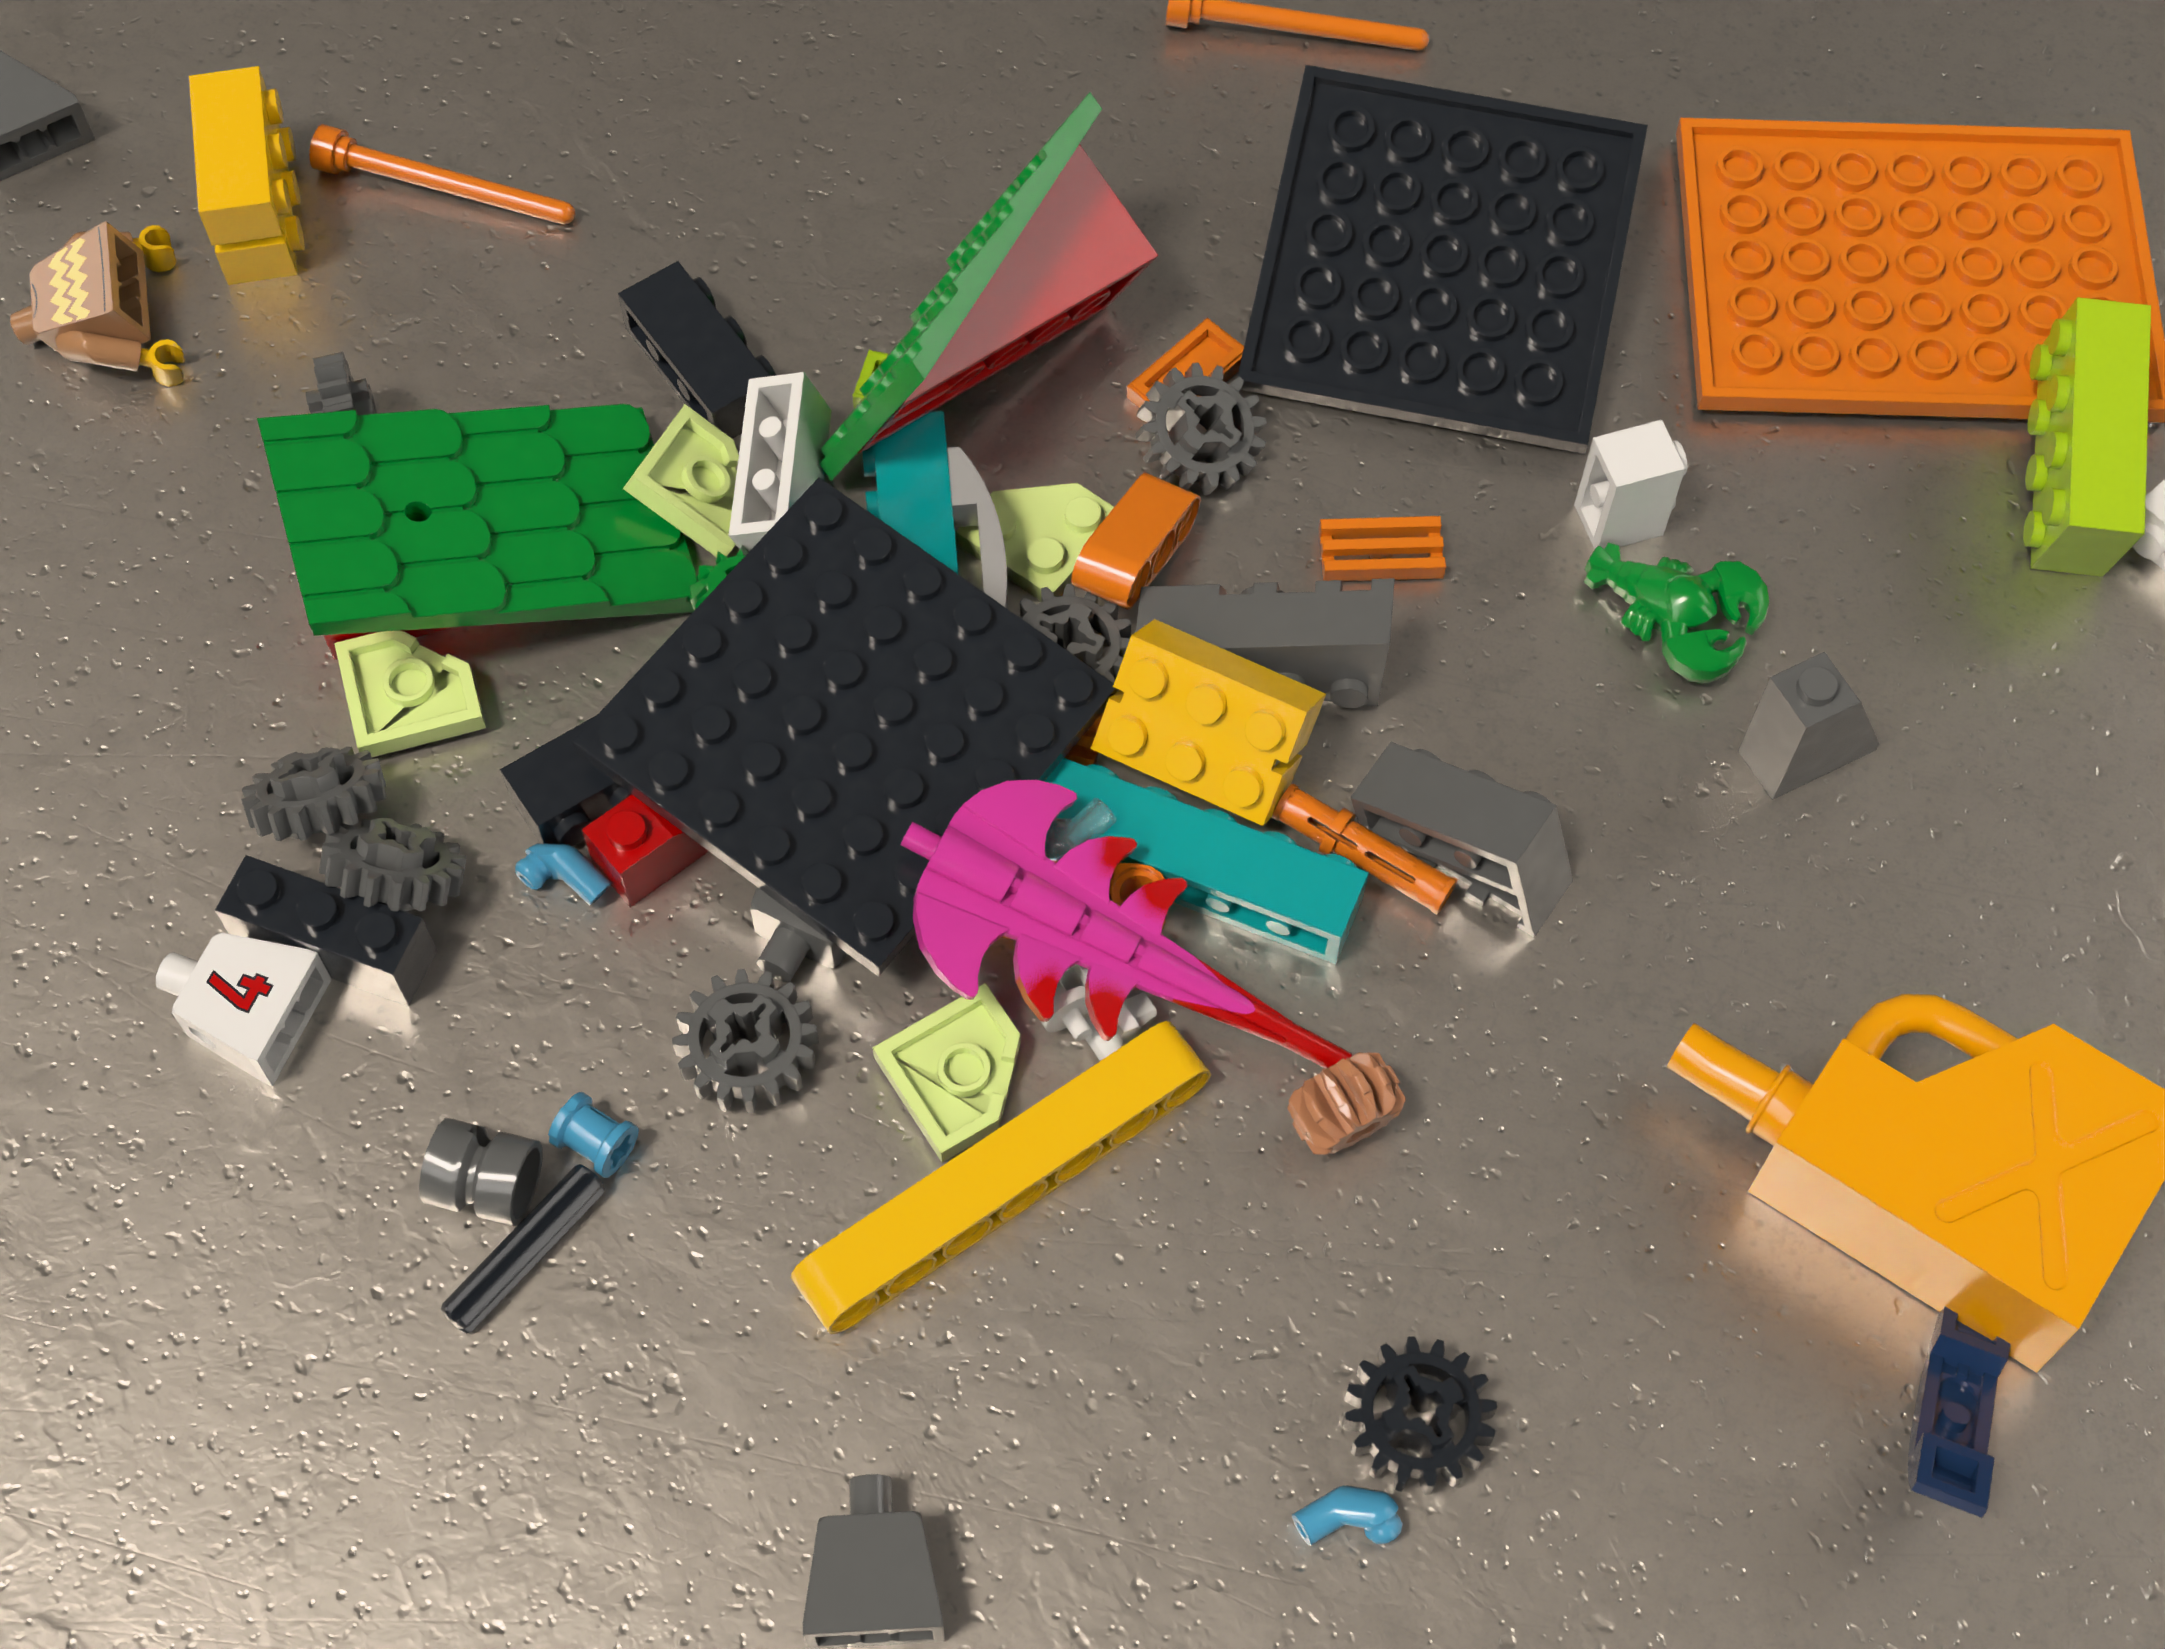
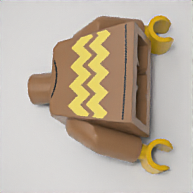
[10,221,185,387]

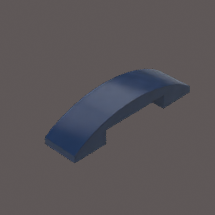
[1908,1307,2010,1518]

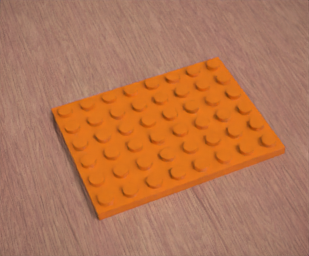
[1676,118,2165,423]

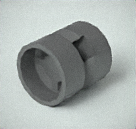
[419,1118,543,1226]

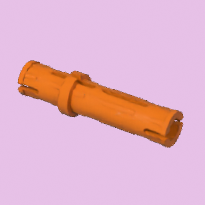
[1272,784,1458,915]

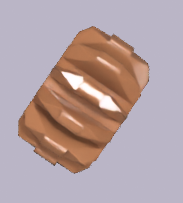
[1287,1052,1406,1155]

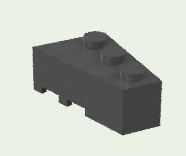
[1351,742,1573,938]

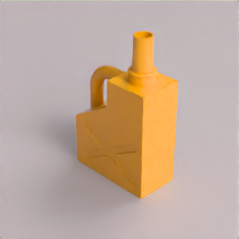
[1666,994,2165,1373]

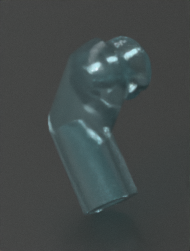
[1045,798,1117,861]

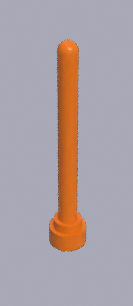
[1166,0,1429,51]
[309,124,575,225]

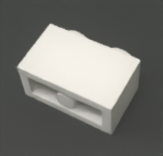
[1574,419,1687,549]

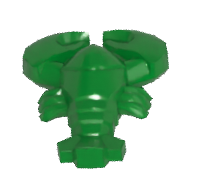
[1584,543,1769,684]

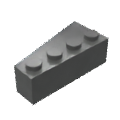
[1136,578,1395,708]

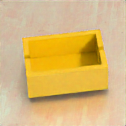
[189,66,305,285]
[1091,619,1326,826]

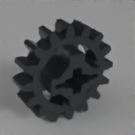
[1342,1336,1497,1495]

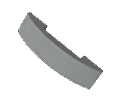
[948,447,1008,608]

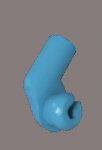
[515,843,612,906]
[1292,1485,1403,1546]

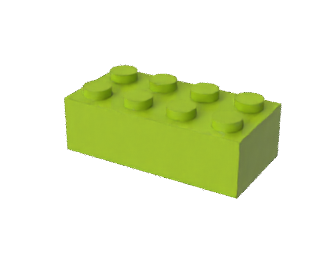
[2023,297,2151,577]

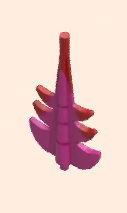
[900,780,1352,1069]

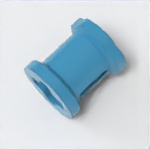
[548,1092,639,1178]

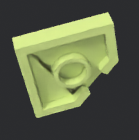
[623,404,739,557]
[955,483,1114,601]
[334,630,486,757]
[872,983,1021,1163]

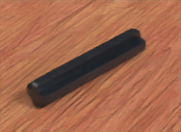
[441,1164,605,1334]

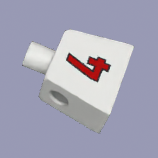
[156,933,332,1086]

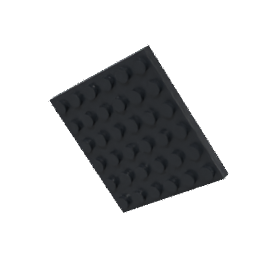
[1237,65,1648,454]
[573,477,1117,977]

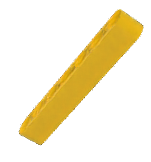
[790,1021,1211,1334]

